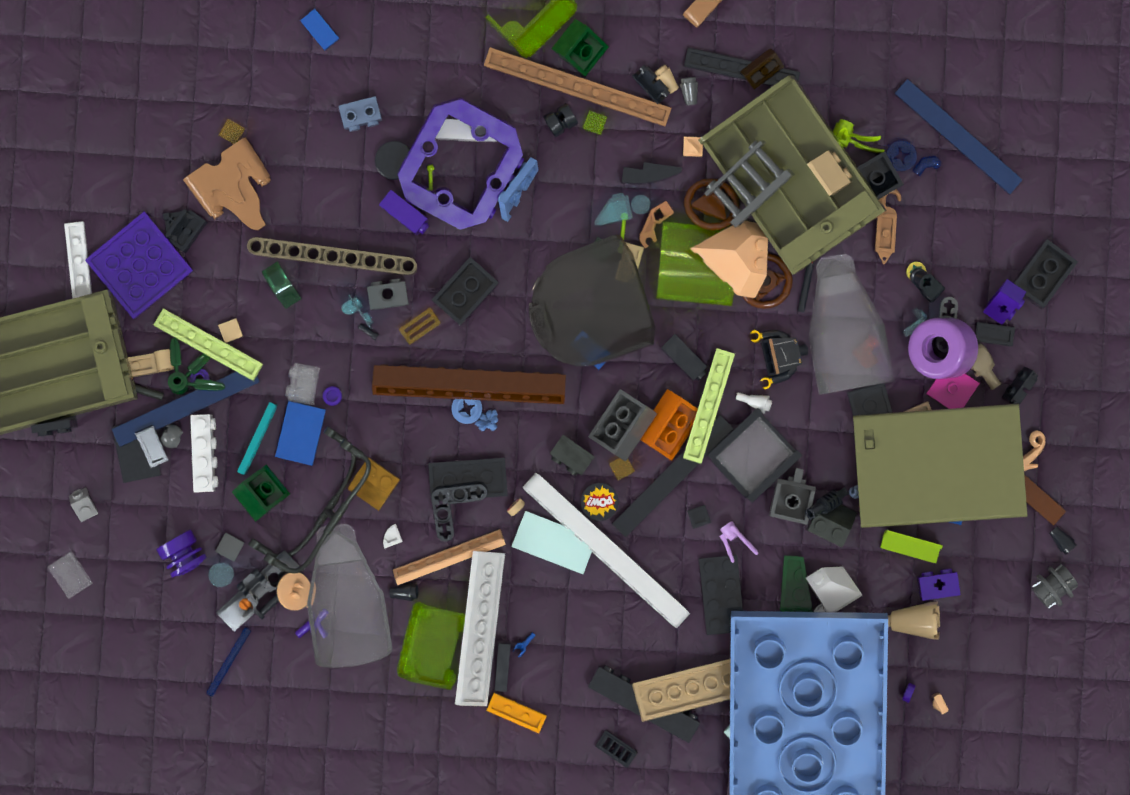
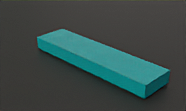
[237,402,278,475]

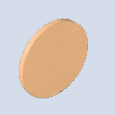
[277,573,311,610]

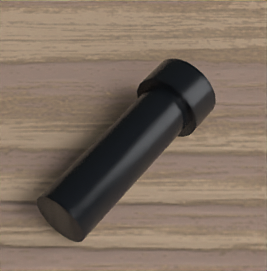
[358,324,379,340]

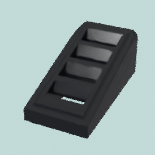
[595,730,638,768]

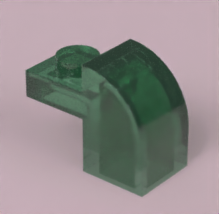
[261,261,301,309]

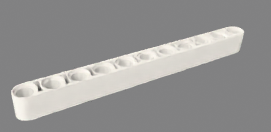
[523,473,690,628]

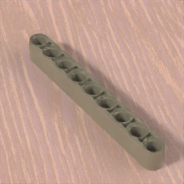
[247,237,418,275]

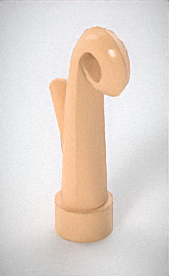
[1023,431,1045,471]

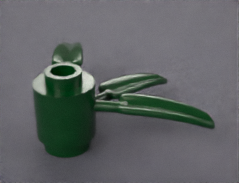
[168,338,225,395]

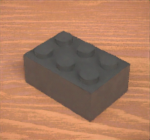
[588,389,657,462]

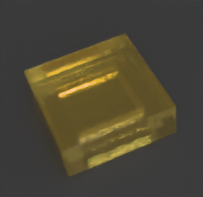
[219,119,245,144]
[609,458,635,480]

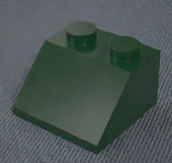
[551,19,609,77]
[232,465,290,522]

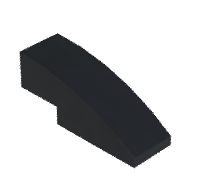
[621,162,682,185]

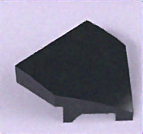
[163,209,208,253]

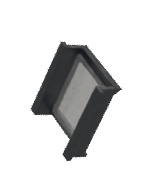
[708,408,803,503]

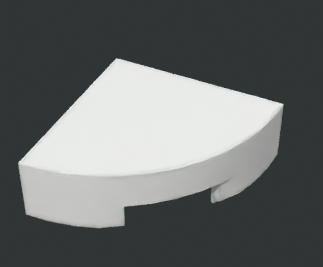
[383,524,403,549]

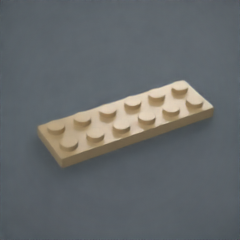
[632,659,731,722]

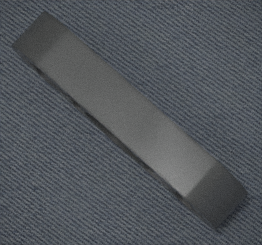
[935,297,958,352]

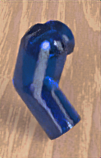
[913,156,941,176]

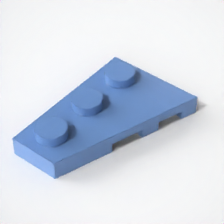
[498,157,538,222]

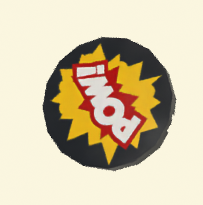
[581,483,619,521]

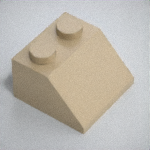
[807,150,853,196]

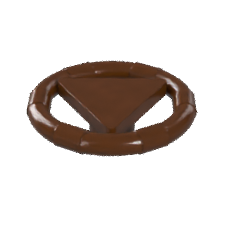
[684,178,739,231]
[742,253,793,309]

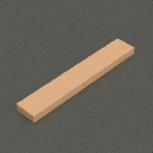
[393,530,506,585]

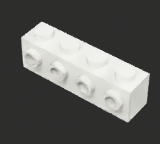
[191,414,218,492]

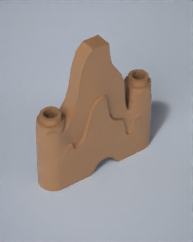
[183,137,271,231]

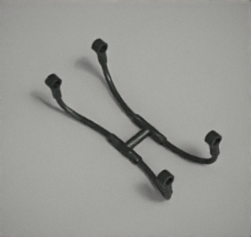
[248,426,371,574]

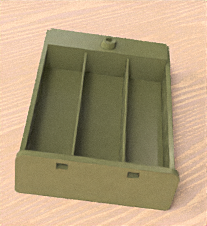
[698,75,887,275]
[0,289,138,435]
[853,404,1027,528]

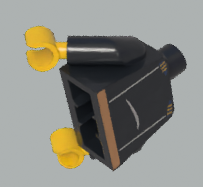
[750,330,808,389]

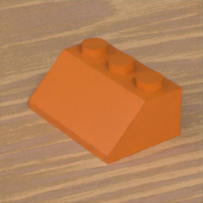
[640,389,698,461]

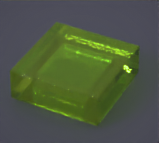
[583,110,607,136]

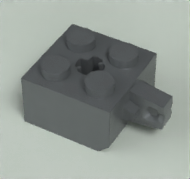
[768,468,816,525]

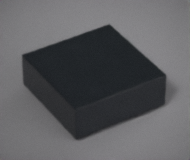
[687,505,711,529]

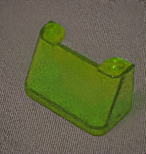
[397,602,465,690]

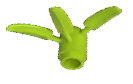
[833,119,885,153]

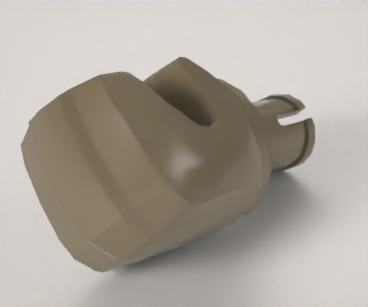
[971,343,1001,390]

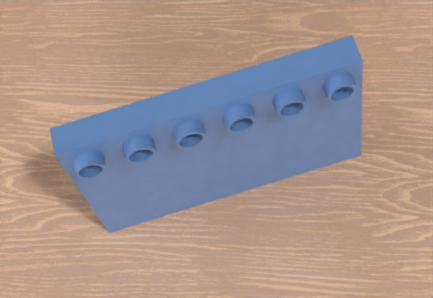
[730,611,888,795]

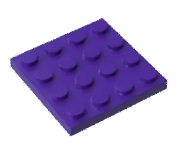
[85,211,193,319]

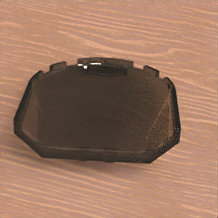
[529,234,655,366]

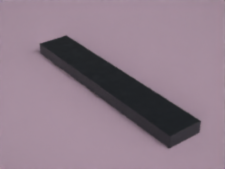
[684,48,800,86]

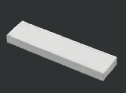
[64,221,92,298]

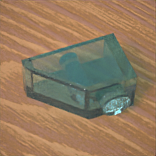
[594,193,633,227]

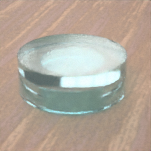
[631,195,650,214]

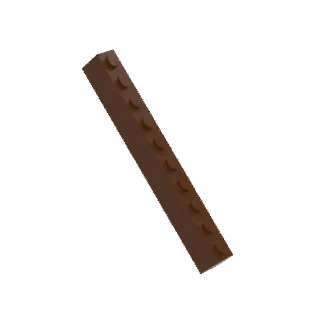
[372,364,566,404]

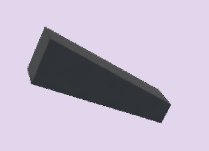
[495,643,511,692]

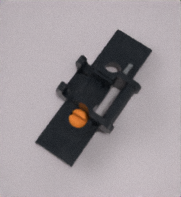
[216,550,300,631]

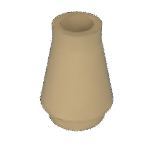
[654,65,679,94]

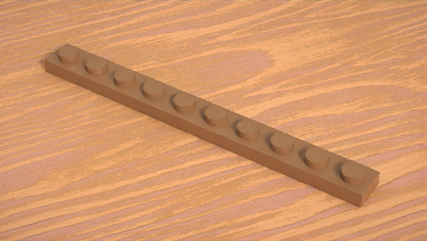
[484,47,672,127]

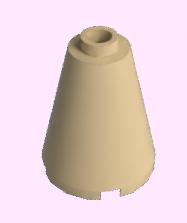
[888,601,940,640]

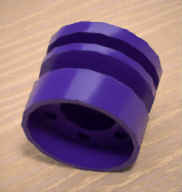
[156,530,207,578]

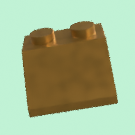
[348,458,401,511]

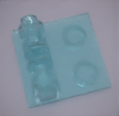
[341,295,374,329]

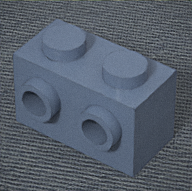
[339,96,382,132]

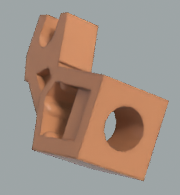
[640,201,674,249]

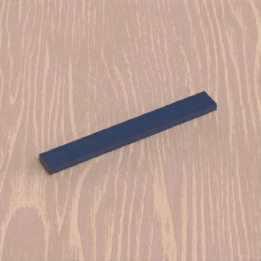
[895,79,1022,195]
[111,372,260,447]

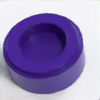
[323,386,342,406]
[902,683,916,703]

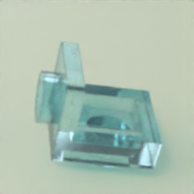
[902,307,927,337]

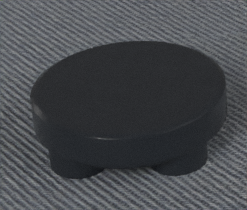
[375,141,410,180]

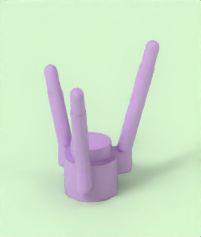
[719,521,758,563]

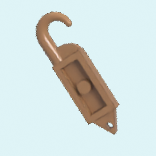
[875,190,901,265]

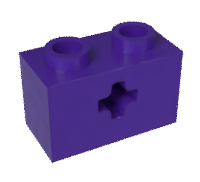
[983,279,1026,325]
[917,569,961,601]

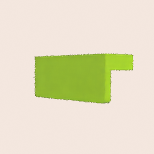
[880,530,943,563]

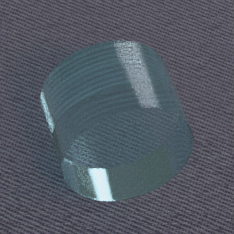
[208,562,234,587]

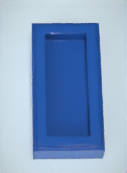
[300,9,339,51]

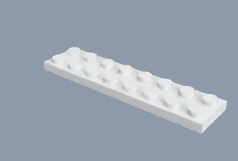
[455,551,505,706]

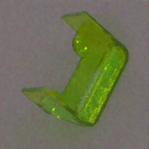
[486,0,577,58]

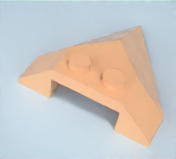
[690,221,768,298]

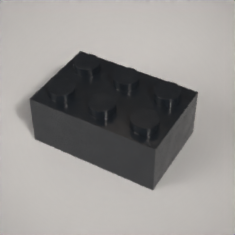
[1012,239,1078,309]
[432,257,499,326]

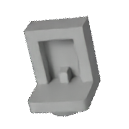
[69,488,98,522]

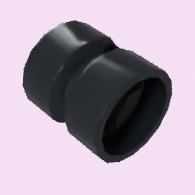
[543,103,578,138]

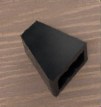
[660,334,707,381]

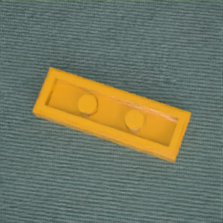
[486,693,547,733]

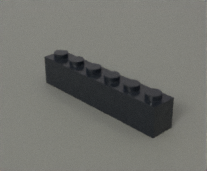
[588,665,700,743]

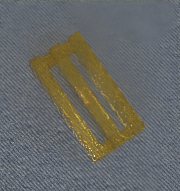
[399,308,441,345]

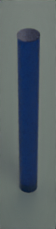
[206,627,251,697]

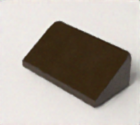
[740,49,785,90]

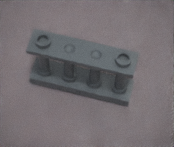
[704,140,795,228]

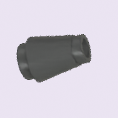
[679,77,698,105]

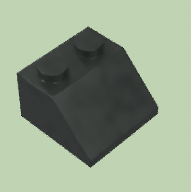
[550,435,594,476]
[806,505,857,547]

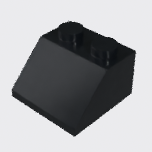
[857,151,904,199]

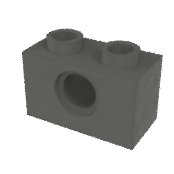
[367,279,409,310]

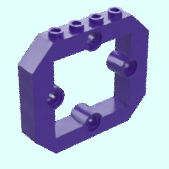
[398,97,524,230]

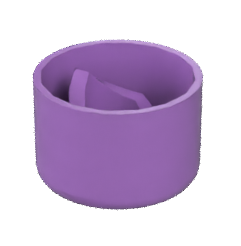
[908,318,978,379]

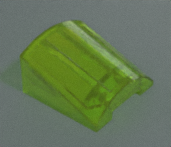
[656,221,734,306]

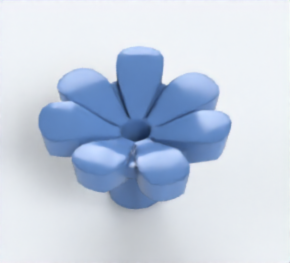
[475,410,498,431]

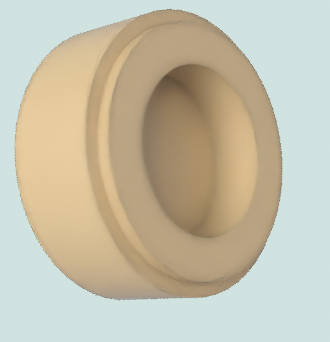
[507,498,525,516]

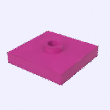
[926,374,980,409]

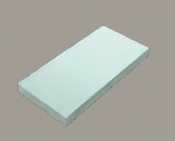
[512,511,592,574]

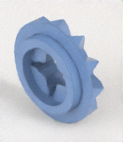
[452,399,482,424]

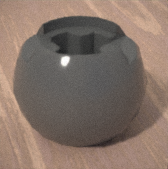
[160,424,183,449]

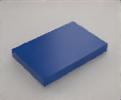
[275,401,326,466]

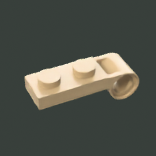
[128,349,174,377]

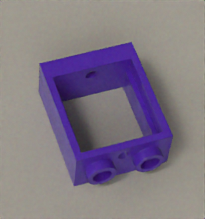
[379,190,429,236]

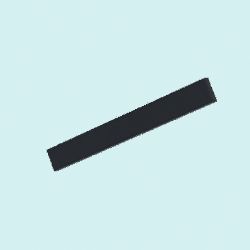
[612,415,734,537]

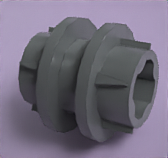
[1032,564,1078,609]

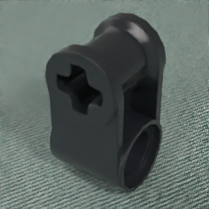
[910,268,945,303]

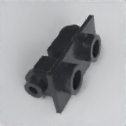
[632,64,670,104]
[1002,366,1038,405]

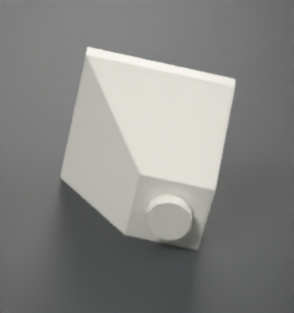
[806,567,862,612]

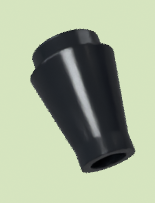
[1049,526,1077,555]
[389,582,419,601]

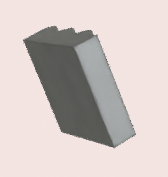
[215,533,245,562]

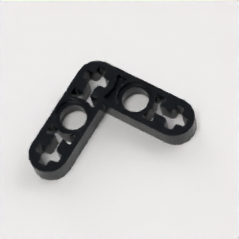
[432,481,487,542]

